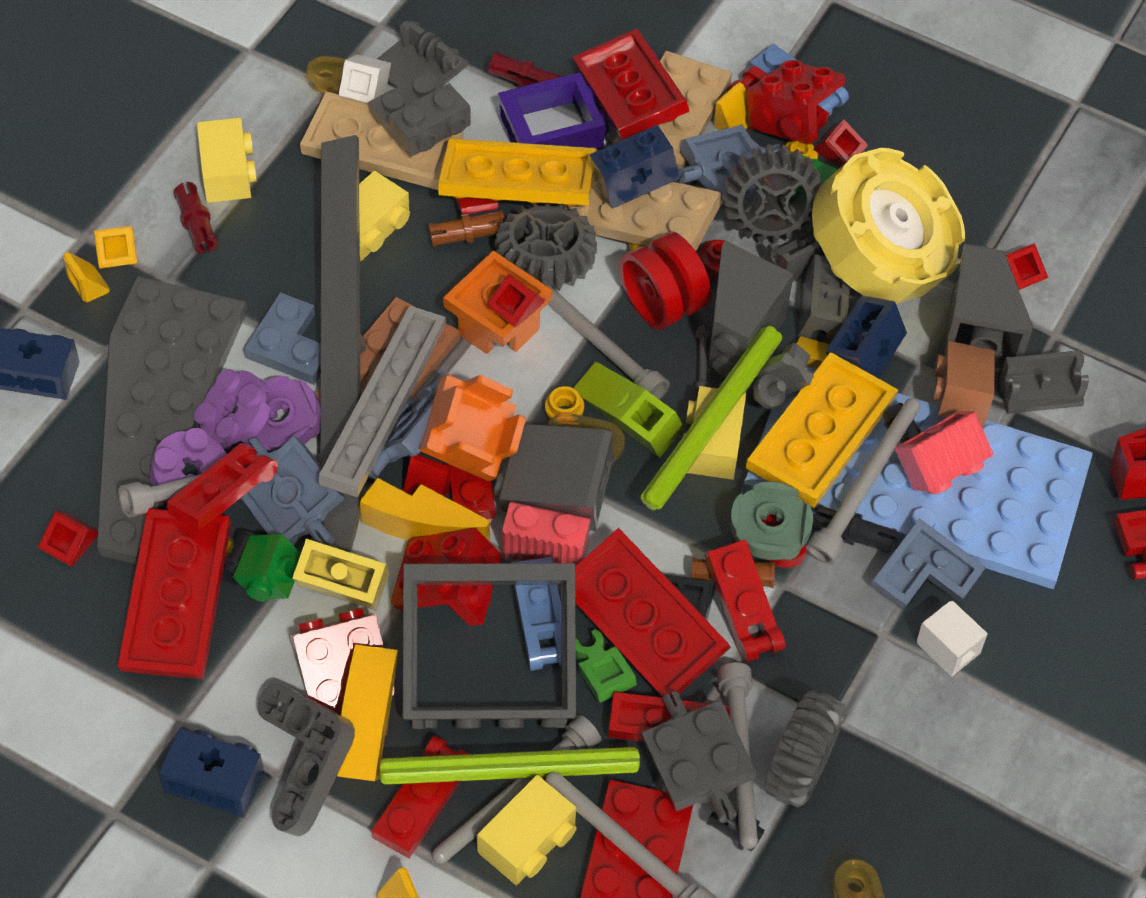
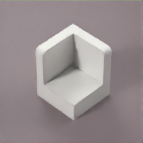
[339,55,391,103]
[917,601,988,677]

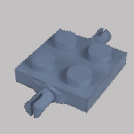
[678,125,781,204]
[369,371,449,479]
[241,436,346,546]

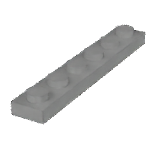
[319,306,446,497]

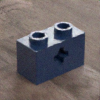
[590,125,680,209]
[825,295,907,378]
[0,328,80,400]
[159,728,264,818]

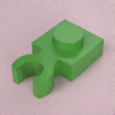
[576,629,637,703]

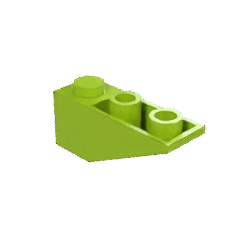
[573,362,684,458]

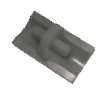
[750,343,814,409]

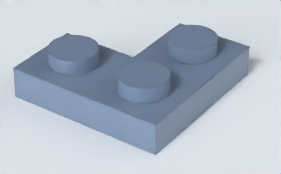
[244,292,321,385]
[870,518,986,609]

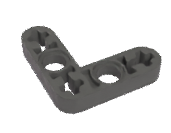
[258,683,355,836]

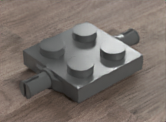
[642,692,757,823]

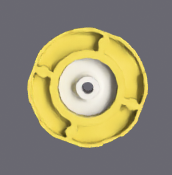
[812,148,965,304]

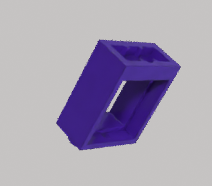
[498,73,609,151]

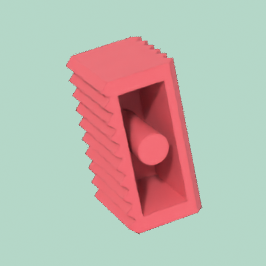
[895,411,994,494]
[502,502,591,566]

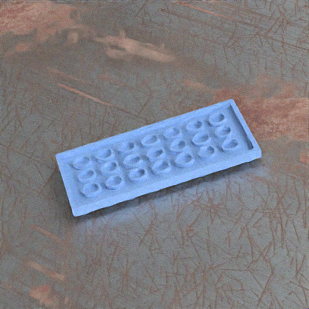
[743,366,1093,589]

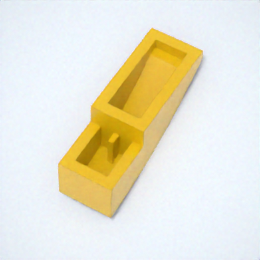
[360,478,490,542]
[337,644,398,781]

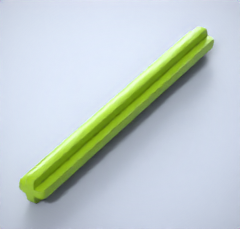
[641,325,782,511]
[380,747,640,784]

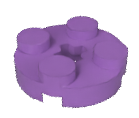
[194,369,271,450]
[255,376,321,453]
[149,428,227,502]

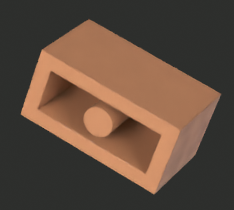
[932,341,995,426]

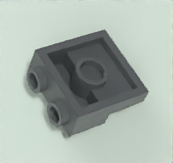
[368,70,471,157]

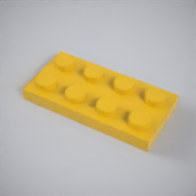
[438,138,596,206]
[746,352,898,508]

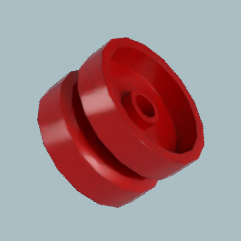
[619,232,712,331]

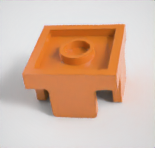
[443,251,553,354]
[419,374,526,481]

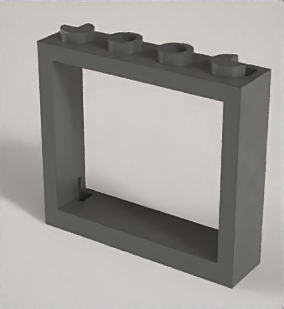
[403,563,576,729]

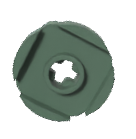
[730,482,813,560]

